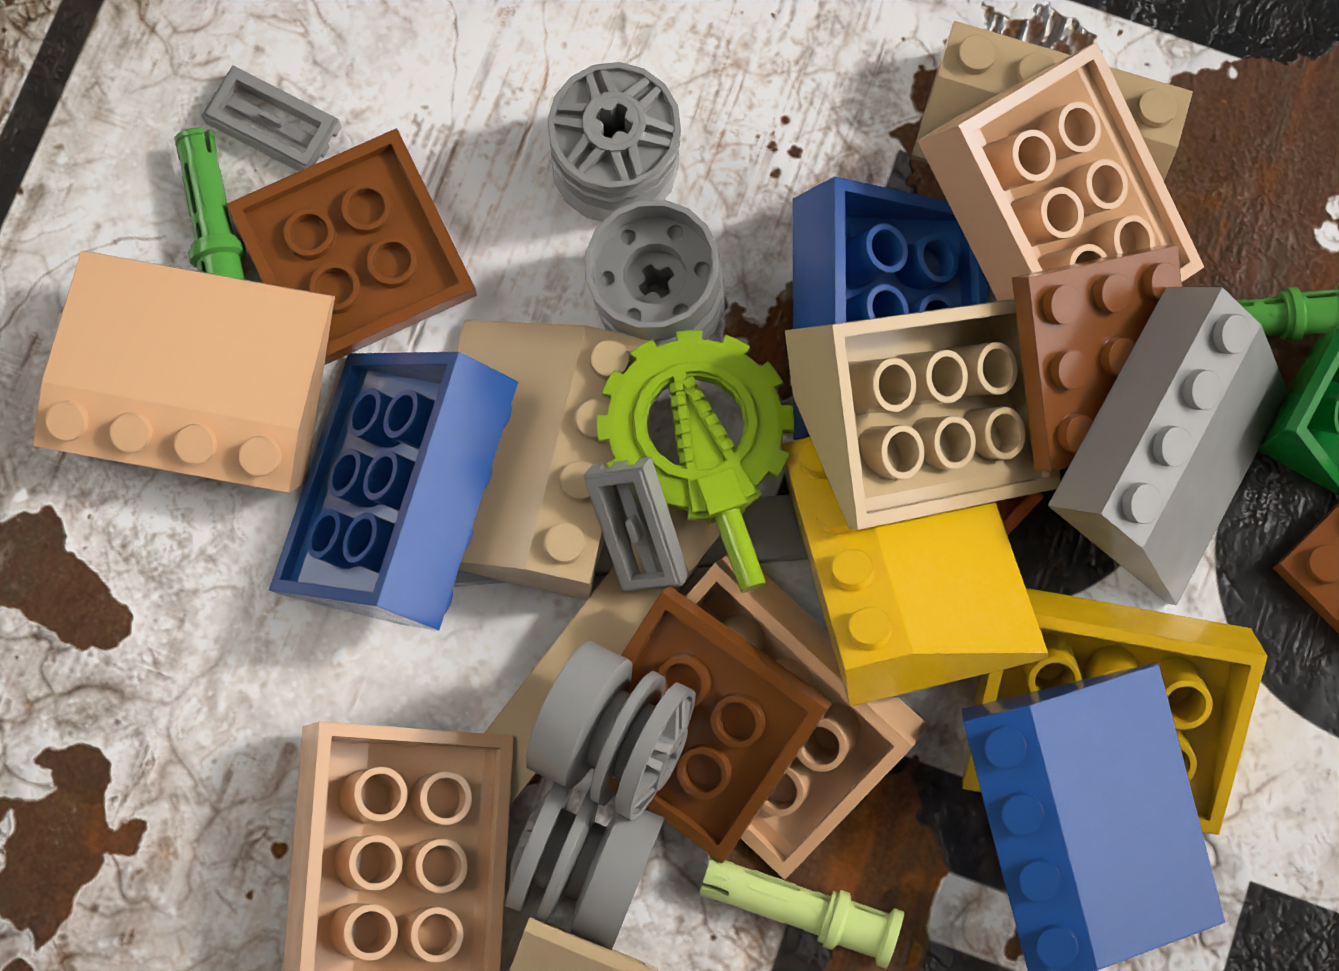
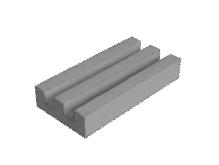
[201,65,342,171]
[583,457,689,592]

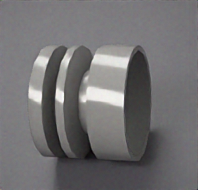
[547,62,681,222]
[585,200,725,347]
[526,641,696,821]
[504,782,665,950]

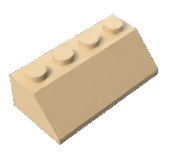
[910,21,1193,181]

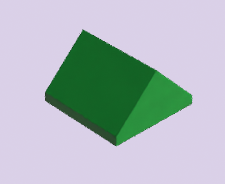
[1258,324,1339,494]

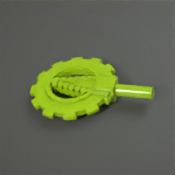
[597,330,794,593]

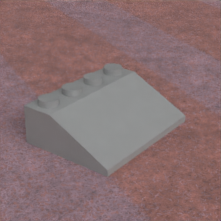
[1048,287,1288,606]

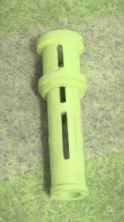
[699,856,904,969]

